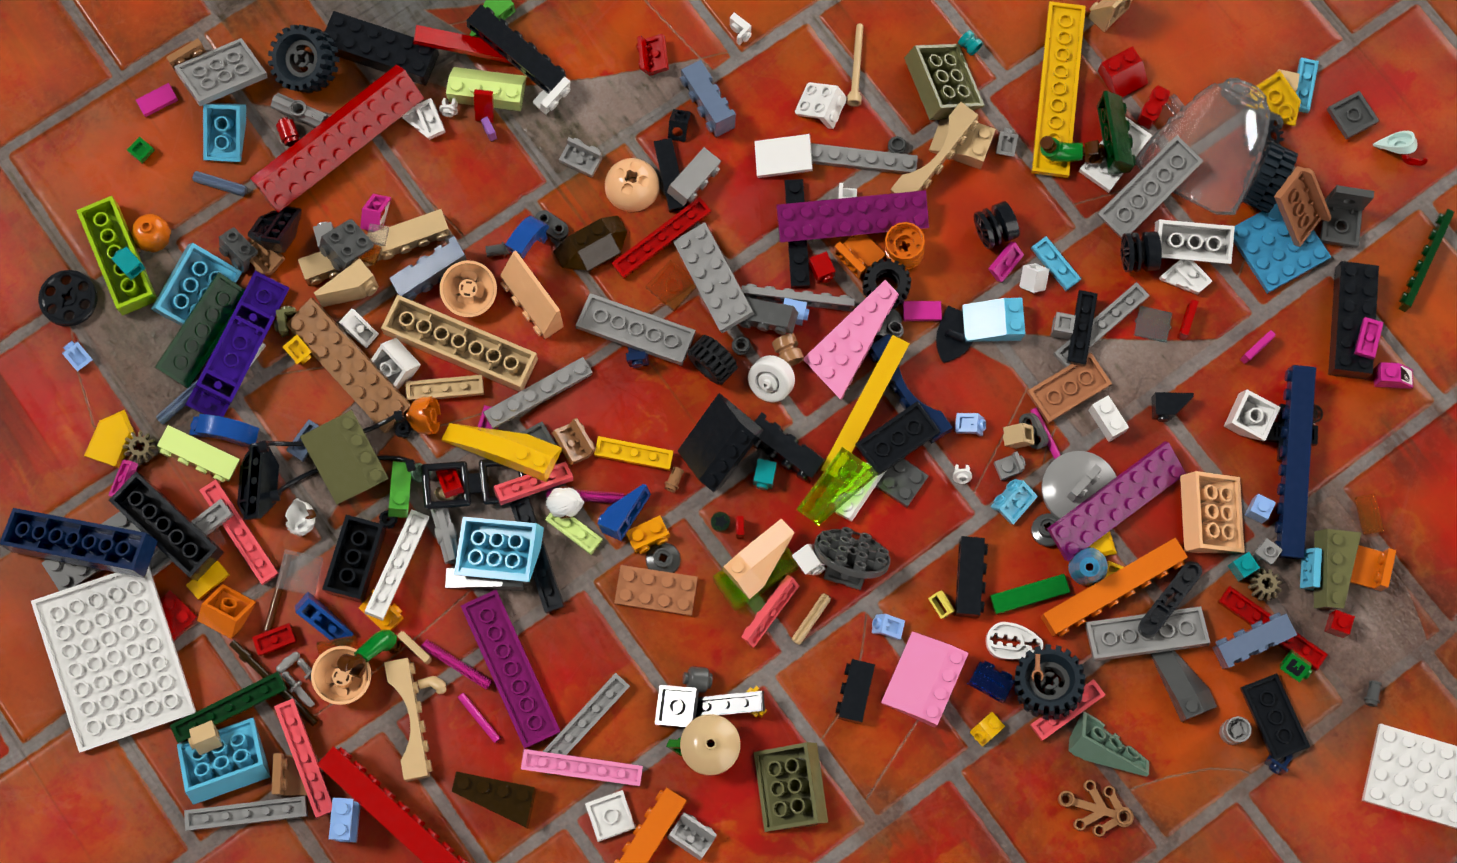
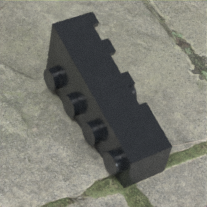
[752,412,825,482]

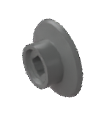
[1031,513,1058,546]
[646,543,681,573]

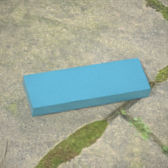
[1296,57,1319,113]
[1031,236,1081,291]

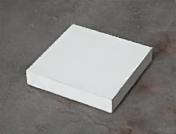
[585,790,636,842]

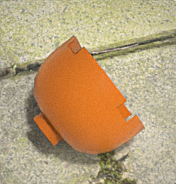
[131,214,171,252]
[406,396,441,435]

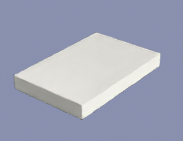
[755,134,813,178]

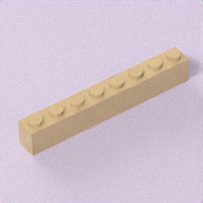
[298,209,451,285]

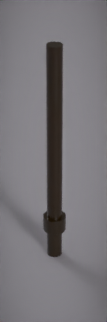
[229,640,318,726]

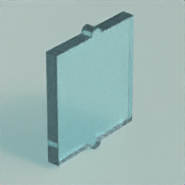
[1134,306,1172,343]

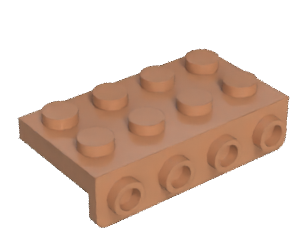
[1274,166,1332,247]

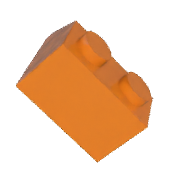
[197,584,256,639]

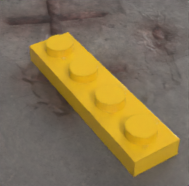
[594,436,674,471]

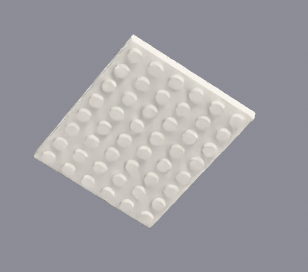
[31,567,196,753]

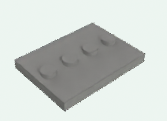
[174,38,267,106]

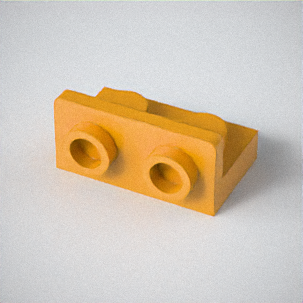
[626,516,670,554]
[358,589,403,631]

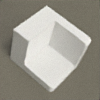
[838,183,857,199]
[1019,263,1049,293]

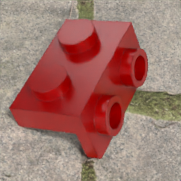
[636,34,669,76]

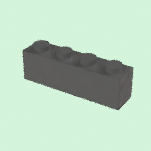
[739,298,798,335]

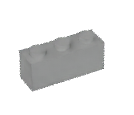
[667,147,721,206]

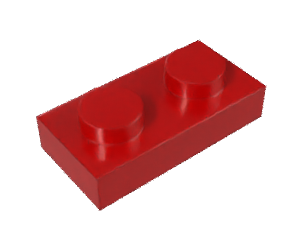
[435,469,464,498]
[252,623,297,656]

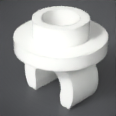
[439,98,458,117]
[953,464,972,484]

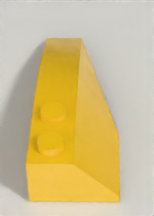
[441,423,562,482]

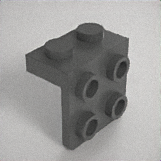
[319,219,374,272]

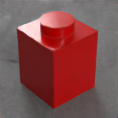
[809,251,836,284]
[1324,610,1355,638]

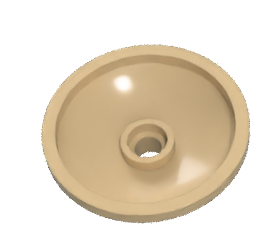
[680,714,740,775]

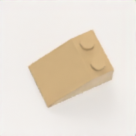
[1088,0,1132,32]
[929,118,996,170]
[314,258,379,307]

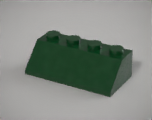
[1097,91,1136,175]

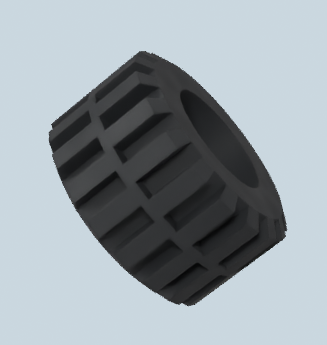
[862,258,911,309]
[687,335,738,385]

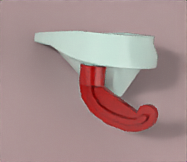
[1373,131,1428,166]

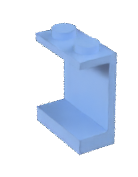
[329,798,360,843]

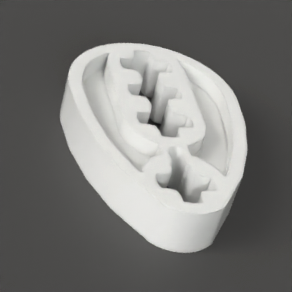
[985,622,1043,661]

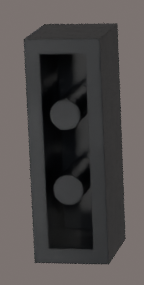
[835,659,875,724]

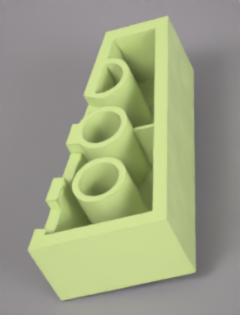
[157,425,240,483]

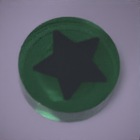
[711,512,730,532]

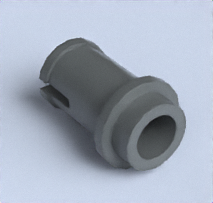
[485,242,510,258]
[1364,680,1382,707]

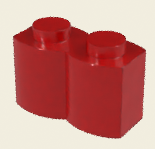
[1137,85,1170,129]

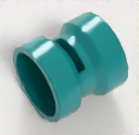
[958,30,983,56]

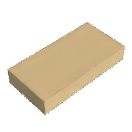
[397,631,432,665]

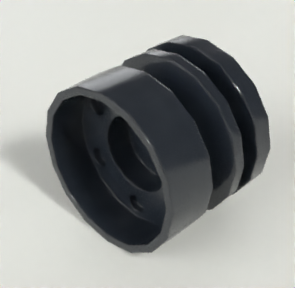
[973,201,1020,249]
[1120,231,1162,272]

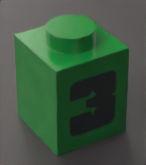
[1280,649,1312,683]

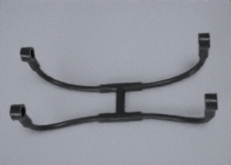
[258,410,416,503]

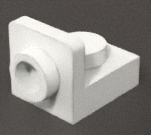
[730,13,752,45]

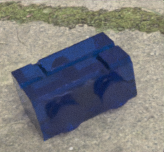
[967,661,1015,703]

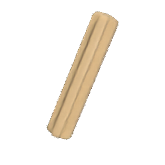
[792,593,831,645]

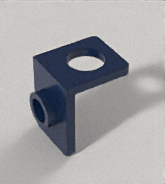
[1264,755,1293,775]

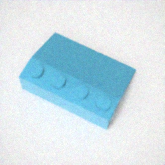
[151,243,242,326]
[454,517,544,582]
[177,718,270,805]

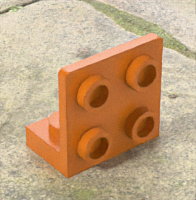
[833,234,885,279]
[1350,545,1396,591]

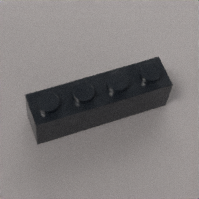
[955,536,988,618]

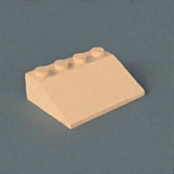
[500,251,564,339]
[1180,471,1245,553]

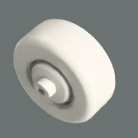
[748,355,795,402]

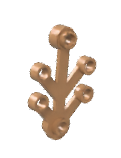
[1058,780,1134,837]

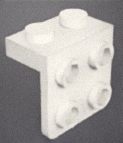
[795,82,847,129]

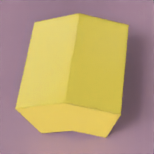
[928,590,955,619]

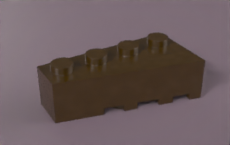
[452,772,536,829]

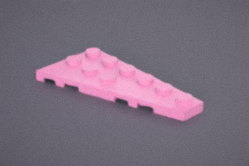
[804,280,899,400]

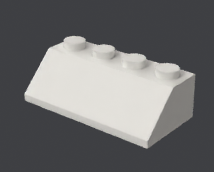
[1154,219,1235,264]

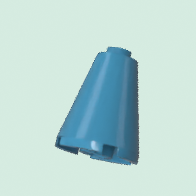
[1068,547,1108,586]

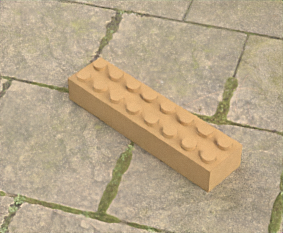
[381,295,538,392]

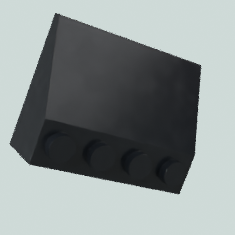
[677,393,763,492]

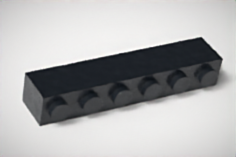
[467,5,566,94]

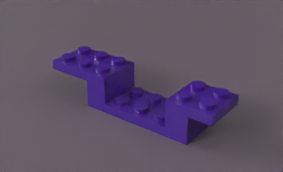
[185,271,289,417]

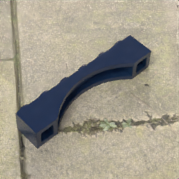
[868,334,953,444]

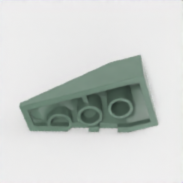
[1069,711,1149,777]

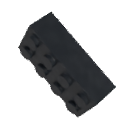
[322,515,387,603]

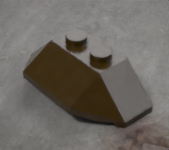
[553,216,628,272]

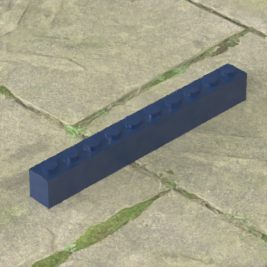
[1274,365,1316,560]

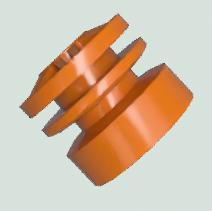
[885,222,925,270]

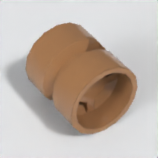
[772,333,804,367]

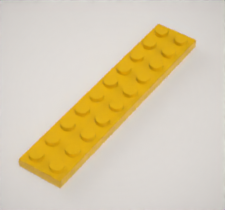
[1031,1,1086,178]

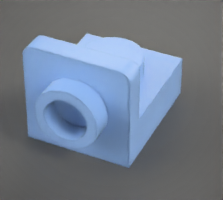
[62,341,93,371]
[955,413,986,436]
[872,614,905,640]

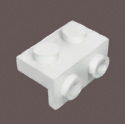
[533,77,571,115]

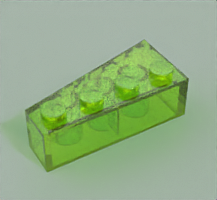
[796,447,878,526]

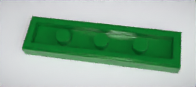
[989,574,1070,615]

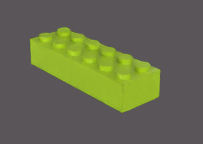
[76,196,157,316]

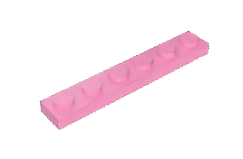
[521,749,643,786]

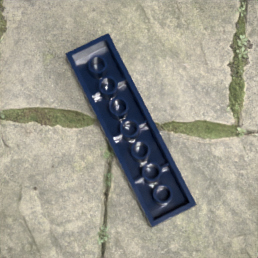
[0,508,158,578]

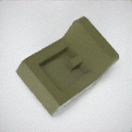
[274,306,298,337]

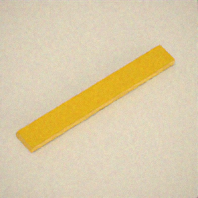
[821,335,910,479]

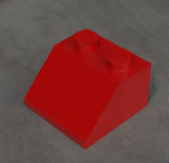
[1097,46,1148,98]

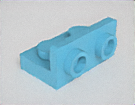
[991,479,1038,525]
[1300,548,1323,591]

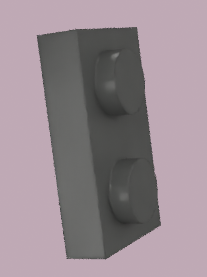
[219,227,258,273]

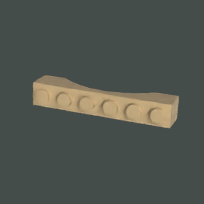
[890,102,979,193]
[384,658,432,782]

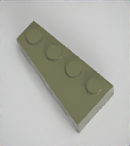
[1314,529,1361,610]

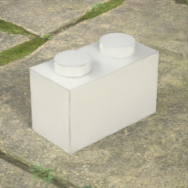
[1088,395,1129,442]
[792,544,826,576]

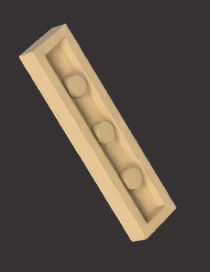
[406,375,484,402]

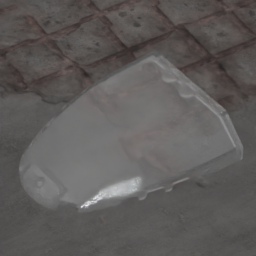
[1136,79,1270,215]

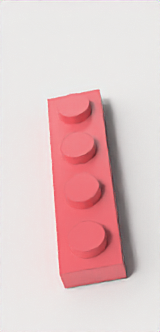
[494,461,573,505]
[741,574,799,648]
[1030,679,1105,741]

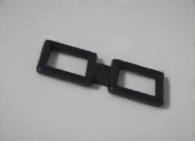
[421,459,529,510]

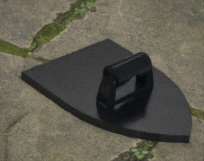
[936,306,973,363]

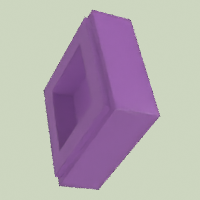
[481,117,497,141]

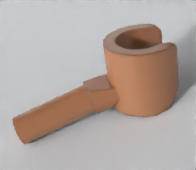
[1031,654,1044,682]

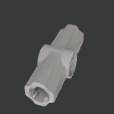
[271,93,328,127]
[431,508,458,564]

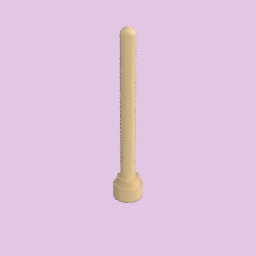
[847,23,863,106]

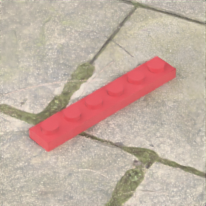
[199,479,279,585]
[274,699,332,818]

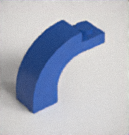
[505,216,550,259]
[189,414,260,447]

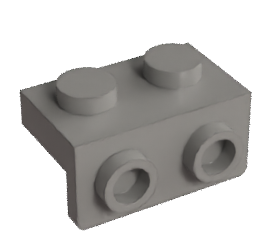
[559,137,602,178]
[667,813,717,861]

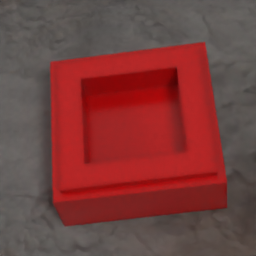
[736,516,744,539]

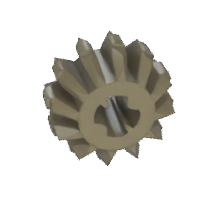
[123,431,157,464]
[1248,568,1282,602]

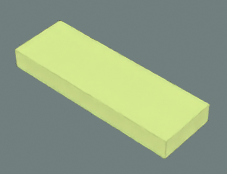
[545,513,603,555]

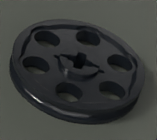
[38,270,98,327]

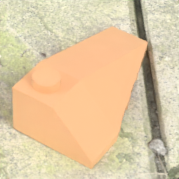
[723,519,794,600]

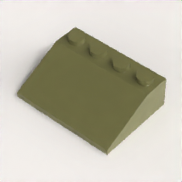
[904,44,985,120]
[300,409,389,505]
[754,742,828,832]

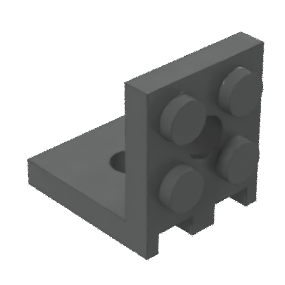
[1320,185,1374,248]

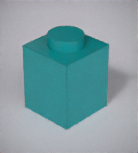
[111,247,146,280]
[753,459,777,490]
[1228,552,1260,582]

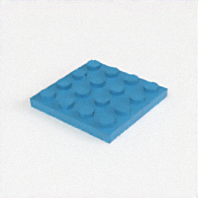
[1233,203,1331,294]

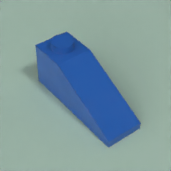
[597,484,651,541]
[295,592,354,646]

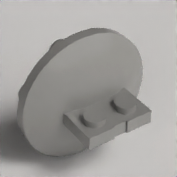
[1041,451,1117,520]

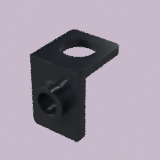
[668,109,691,142]

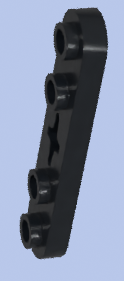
[1138,561,1202,638]

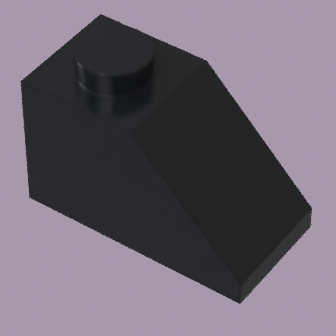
[1151,392,1194,422]

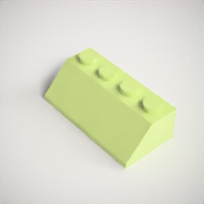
[446,67,527,111]

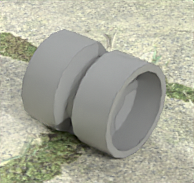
[1219,716,1252,745]

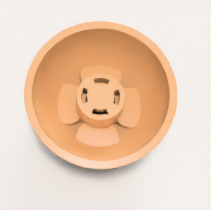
[605,158,660,212]
[440,260,497,317]
[311,646,371,705]

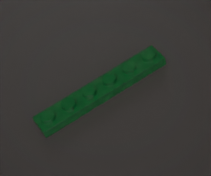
[1399,209,1455,312]
[170,671,288,743]

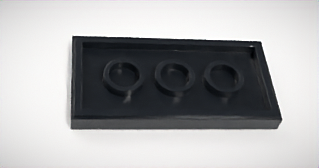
[855,401,940,476]
[1240,673,1310,760]

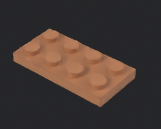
[1027,353,1112,424]
[614,565,698,616]

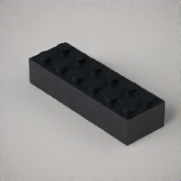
[325,11,439,86]
[1328,261,1379,380]
[109,472,224,581]

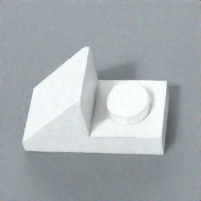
[339,308,379,348]

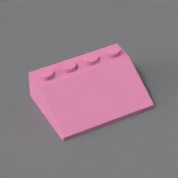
[881,631,968,728]

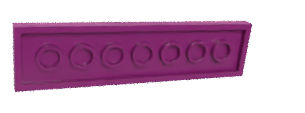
[776,190,929,242]
[1047,442,1186,561]
[461,590,561,749]

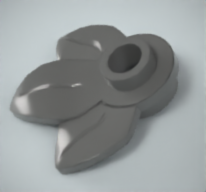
[877,308,904,338]

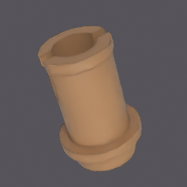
[664,467,684,493]

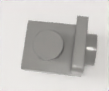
[996,128,1018,157]
[993,451,1026,481]
[1252,538,1282,565]

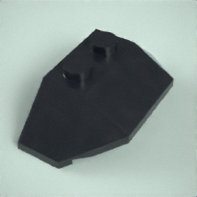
[248,206,302,253]
[237,443,279,520]

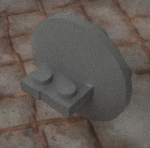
[813,527,890,590]

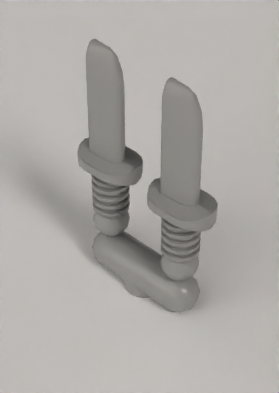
[276,651,315,707]

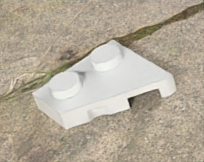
[401,98,446,140]
[1159,260,1212,295]

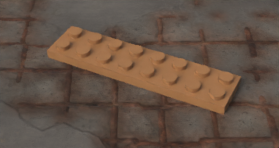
[286,298,411,433]

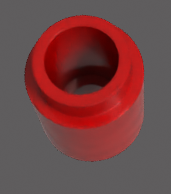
[276,117,300,147]

